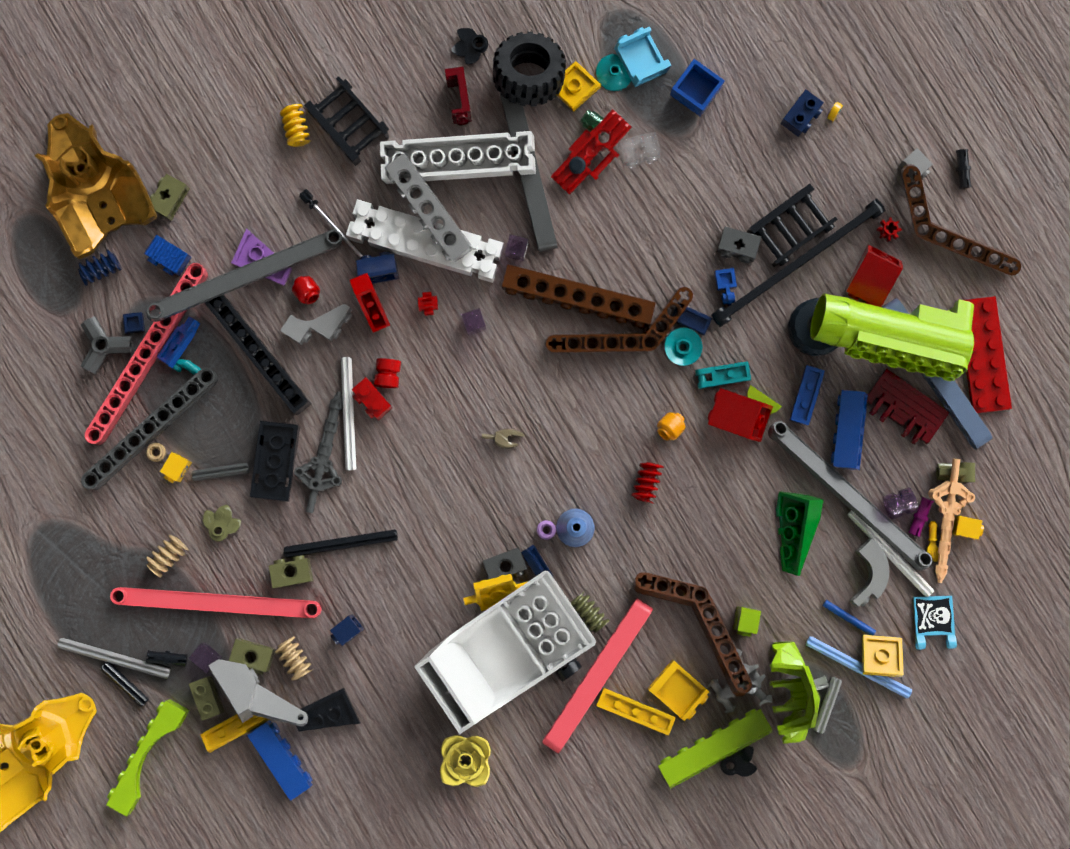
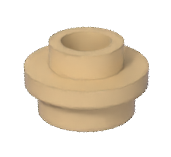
[146,443,166,462]

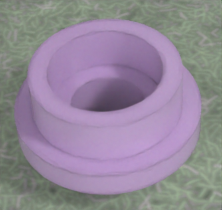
[537,520,556,540]

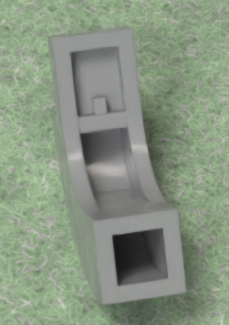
[849,538,889,607]

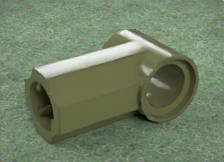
[936,462,975,483]

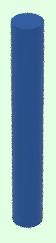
[822,600,876,636]

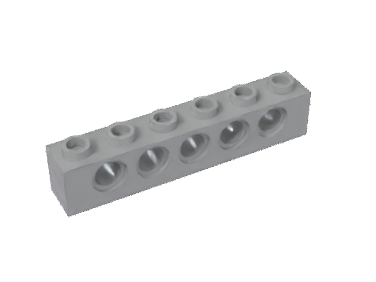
[385,154,474,262]

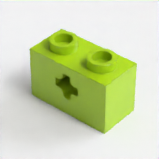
[733,606,761,637]

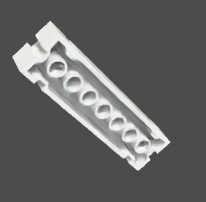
[380,131,536,184]
[346,199,504,283]

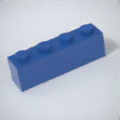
[831,390,868,470]
[247,720,313,801]

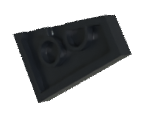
[296,688,361,732]

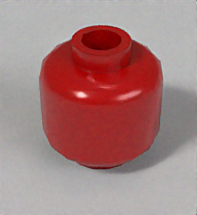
[292,276,320,304]

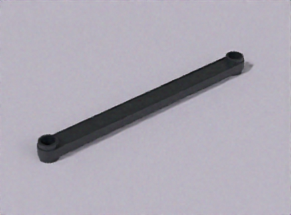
[711,199,886,327]

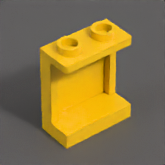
[647,659,709,721]

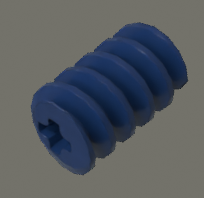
[78,250,122,286]

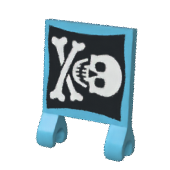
[913,596,957,650]

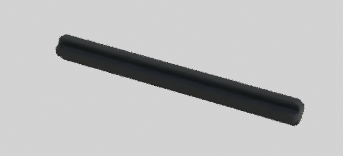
[284,529,398,558]

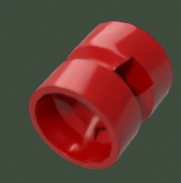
[374,358,401,389]

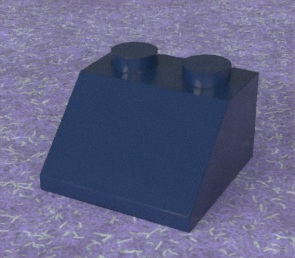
[356,252,399,284]

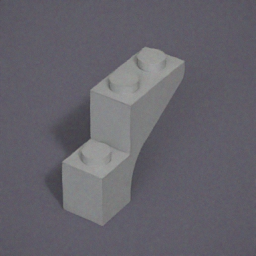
[280,304,352,345]

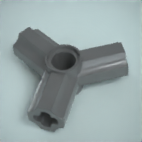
[81,316,133,374]

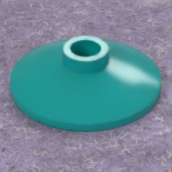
[596,54,631,91]
[664,328,703,366]

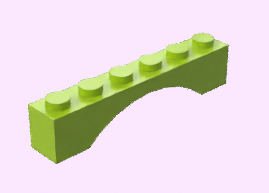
[106,699,190,817]

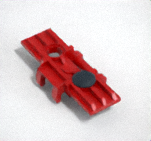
[551,109,632,195]

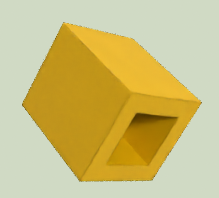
[160,452,192,483]
[952,516,984,540]

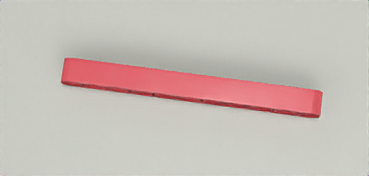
[85,263,208,445]

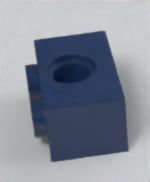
[330,614,365,646]

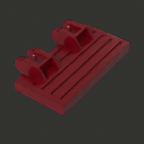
[867,369,950,445]

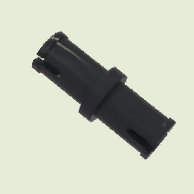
[956,149,972,189]
[146,650,188,667]

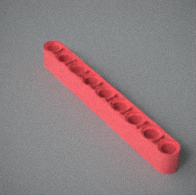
[542,598,653,754]

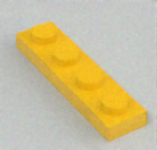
[596,687,676,736]
[200,714,270,753]

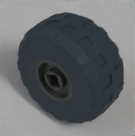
[788,298,838,356]

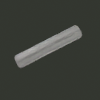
[813,677,842,734]

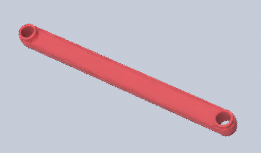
[110,587,322,618]

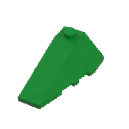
[776,491,824,576]

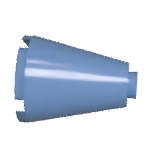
[556,509,595,547]

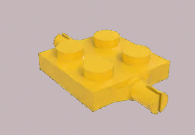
[463,574,527,611]

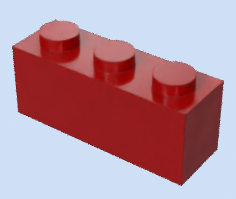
[350,273,391,333]

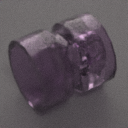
[883,487,918,520]

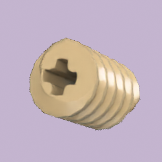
[146,535,189,578]
[275,636,314,681]

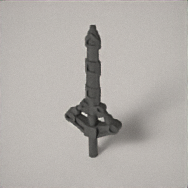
[294,391,343,513]

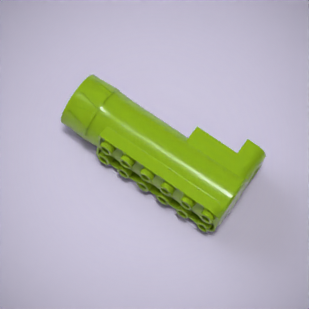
[810,293,974,381]

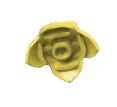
[440,735,491,787]

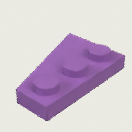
[231,228,292,286]

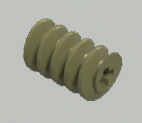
[570,591,610,633]

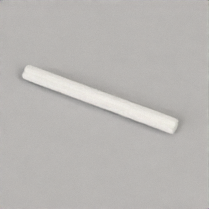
[341,357,356,471]
[848,510,934,597]

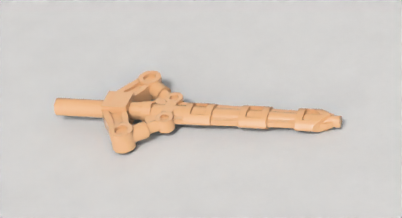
[928,458,975,583]

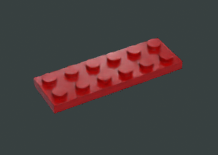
[964,296,1012,413]

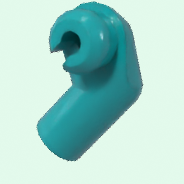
[173,359,201,375]

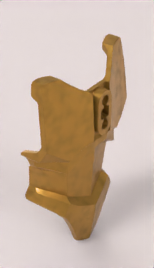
[34,113,157,259]

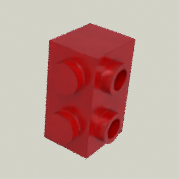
[351,377,393,420]

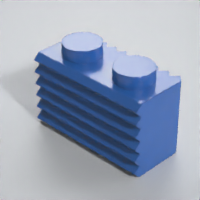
[144,234,192,276]

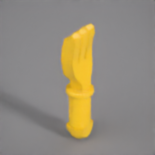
[926,521,939,562]

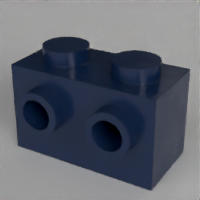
[780,89,824,137]

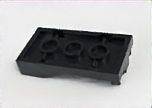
[250,421,300,502]

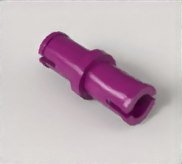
[908,497,934,537]

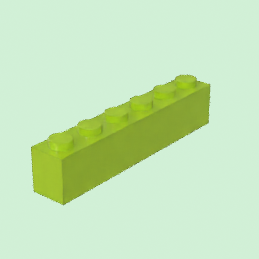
[658,709,772,789]

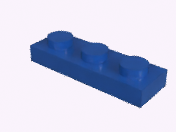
[789,365,825,426]

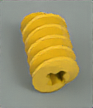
[280,104,311,147]

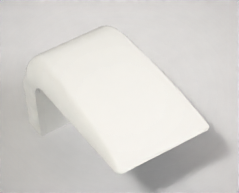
[414,571,596,734]

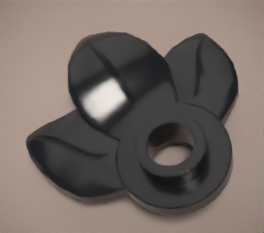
[451,28,488,64]
[720,746,757,777]

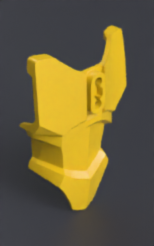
[0,693,97,832]

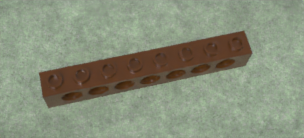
[502,264,656,329]

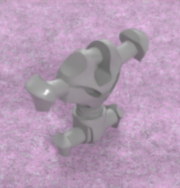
[708,648,772,714]

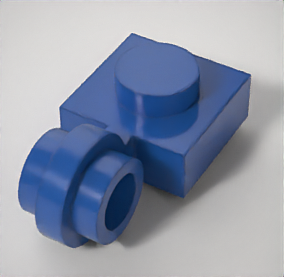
[714,268,737,306]

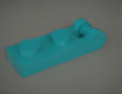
[695,361,751,389]

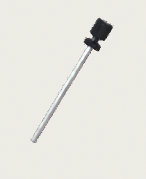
[299,189,363,257]

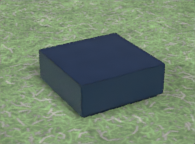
[123,312,145,334]

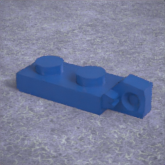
[157,316,200,368]

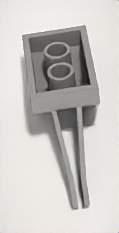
[208,659,308,726]

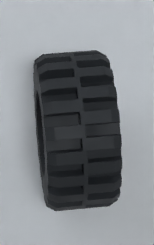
[493,32,566,107]

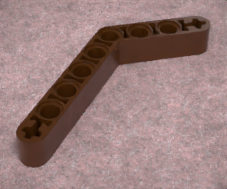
[901,164,1021,275]
[545,287,693,352]
[633,572,752,697]

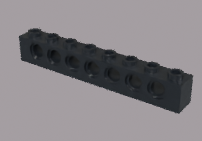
[204,295,312,415]

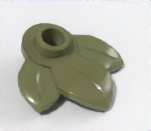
[203,505,241,542]

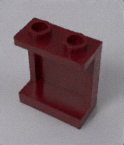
[445,66,472,126]

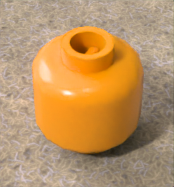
[657,412,686,441]

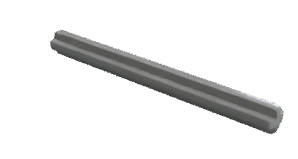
[57,638,171,679]

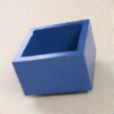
[670,59,725,117]

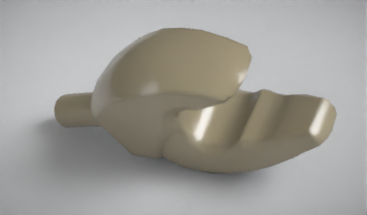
[481,429,525,449]

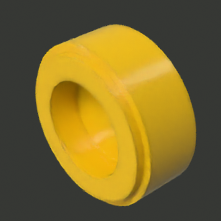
[827,102,843,122]

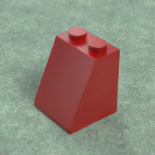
[846,244,903,307]
[708,388,773,442]

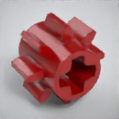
[876,217,902,242]
[418,292,438,316]

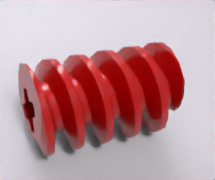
[631,462,664,504]

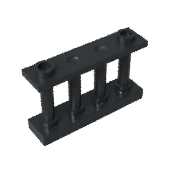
[304,76,389,166]
[747,184,838,267]

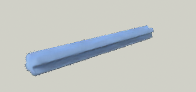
[806,636,912,698]

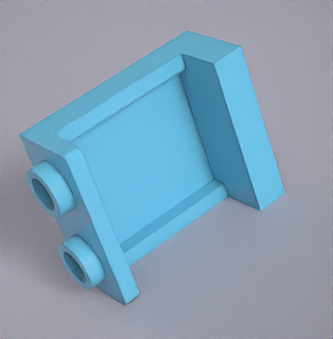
[614,27,672,87]

